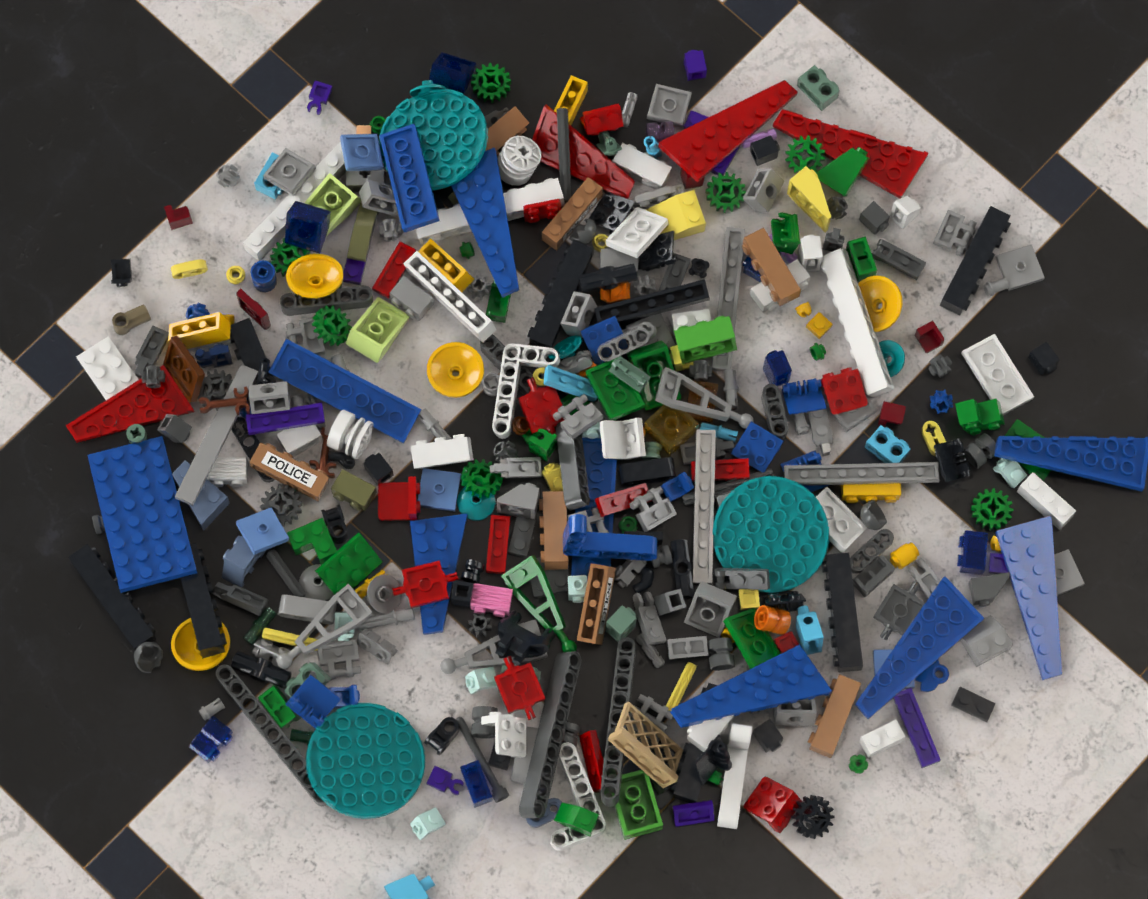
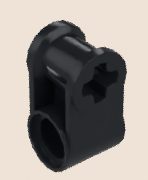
[321,504,348,544]
[424,717,459,755]

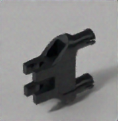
[495,610,556,665]

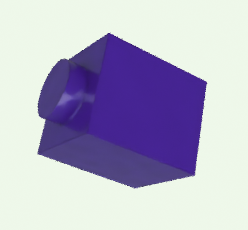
[684,50,707,81]

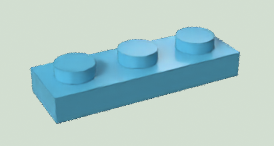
[544,365,598,402]

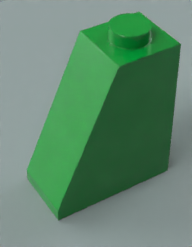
[816,147,870,196]

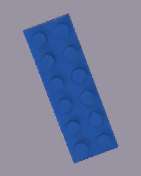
[379,124,440,233]

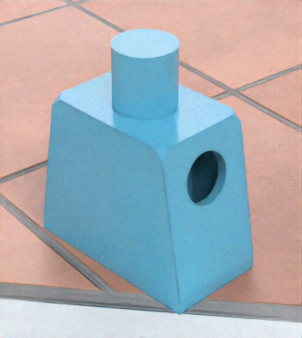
[795,605,824,655]
[384,874,435,899]

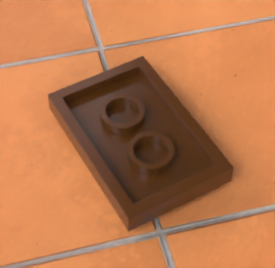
[163,336,205,403]

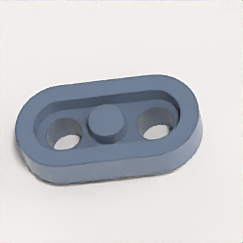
[526,798,562,828]

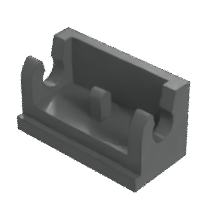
[852,555,895,597]

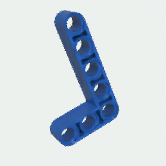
[563,514,657,561]

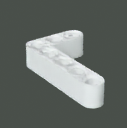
[492,344,560,439]
[717,723,752,829]
[551,742,606,851]

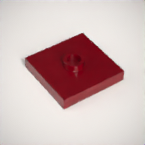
[236,288,271,330]

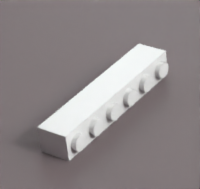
[403,251,496,342]

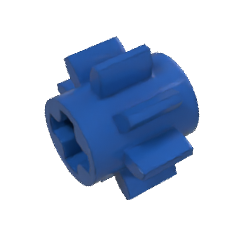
[186,302,210,320]
[930,389,953,414]

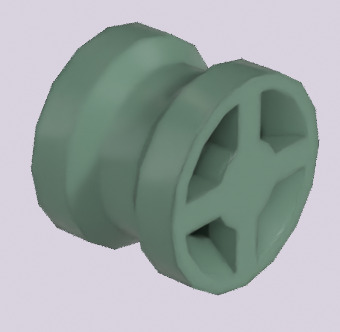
[126,424,147,444]
[642,442,662,461]

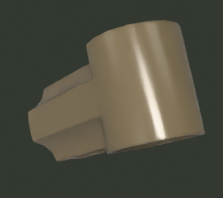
[112,304,151,335]

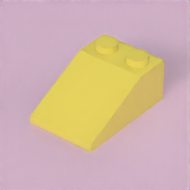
[787,166,831,233]
[646,190,706,240]

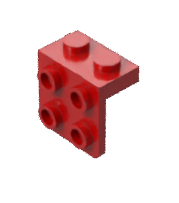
[580,103,623,135]
[523,199,561,223]
[820,367,868,415]
[378,476,421,521]
[743,777,802,833]

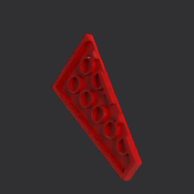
[532,104,636,199]
[66,365,195,443]

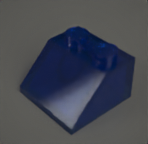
[429,52,476,94]
[285,201,331,254]

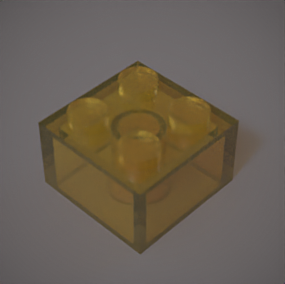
[644,405,699,456]

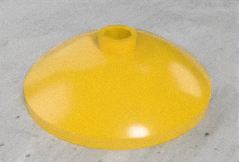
[286,254,343,298]
[858,276,903,332]
[427,342,484,398]
[171,618,230,671]

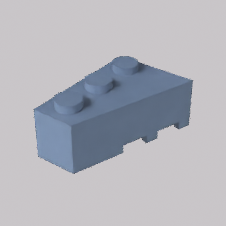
[172,460,230,531]
[222,535,266,587]

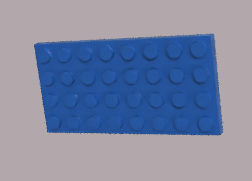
[87,436,197,593]

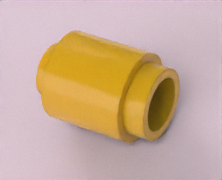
[890,542,919,569]

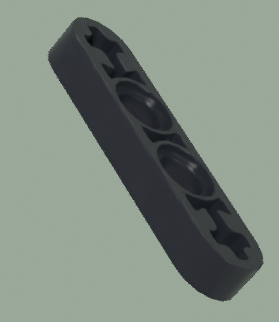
[231,417,275,483]

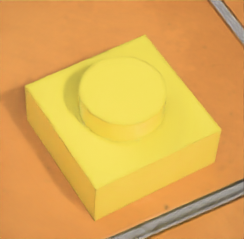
[738,589,760,610]

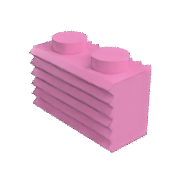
[470,583,513,617]

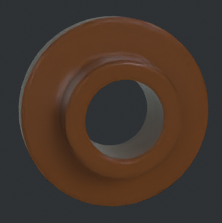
[512,416,529,436]

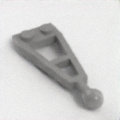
[655,367,754,429]
[277,584,373,669]
[440,619,548,674]

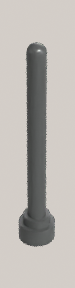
[456,717,509,803]

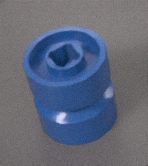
[250,260,277,292]

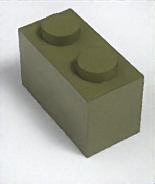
[331,469,377,511]

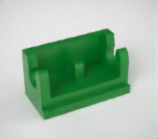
[771,212,800,254]
[486,281,511,323]
[529,429,557,462]
[258,685,301,729]

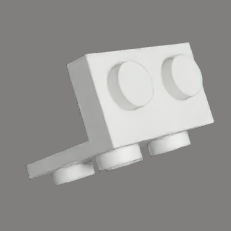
[600,418,646,460]
[481,712,526,758]

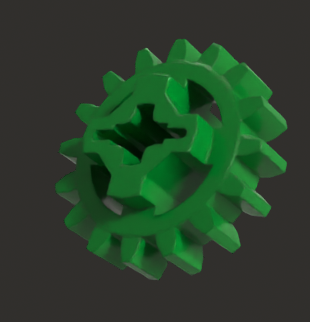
[471,63,511,103]
[785,135,826,174]
[705,172,746,213]
[270,237,311,277]
[312,305,352,346]
[461,459,503,498]
[971,488,1014,531]

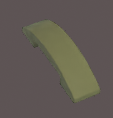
[347,203,379,262]

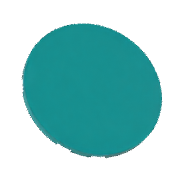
[379,89,488,191]
[713,476,829,593]
[306,703,425,819]

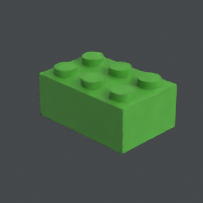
[674,316,737,364]
[610,770,663,840]

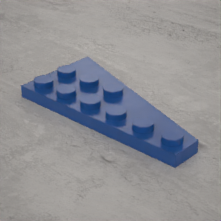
[410,514,468,635]

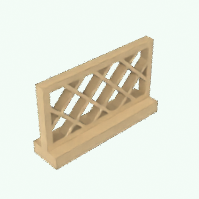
[608,701,683,788]

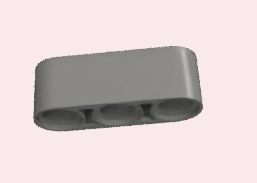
[597,326,650,361]
[278,595,337,625]
[511,726,538,783]

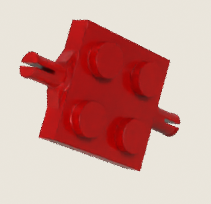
[517,377,564,435]
[392,560,459,608]
[494,656,545,720]

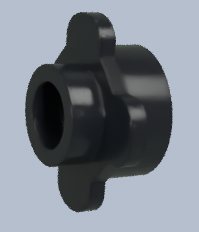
[689,258,710,278]

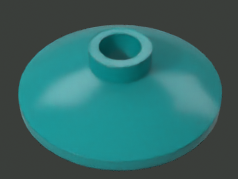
[410,80,447,97]
[548,335,582,361]
[879,340,905,377]
[457,486,496,521]

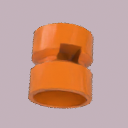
[754,605,791,635]

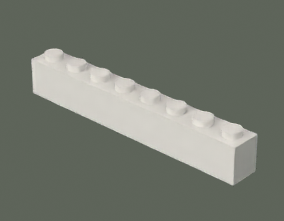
[243,141,346,261]
[416,178,565,245]
[821,248,894,398]

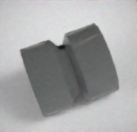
[963,433,996,469]
[707,638,735,671]
[471,706,498,739]

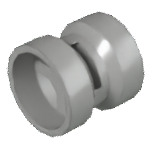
[482,372,500,396]

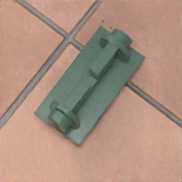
[596,131,622,156]
[609,356,651,393]

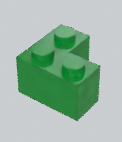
[955,399,1005,435]
[287,518,337,565]

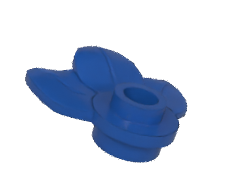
[915,660,949,692]

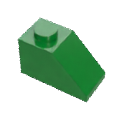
[554,802,599,837]

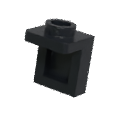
[111,258,132,287]

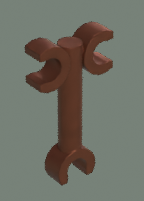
[199,386,250,416]
[309,427,337,478]

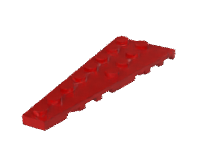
[658,80,798,183]
[772,109,929,199]

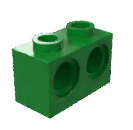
[846,236,877,283]

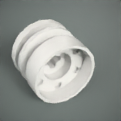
[497,136,542,185]
[327,409,374,459]

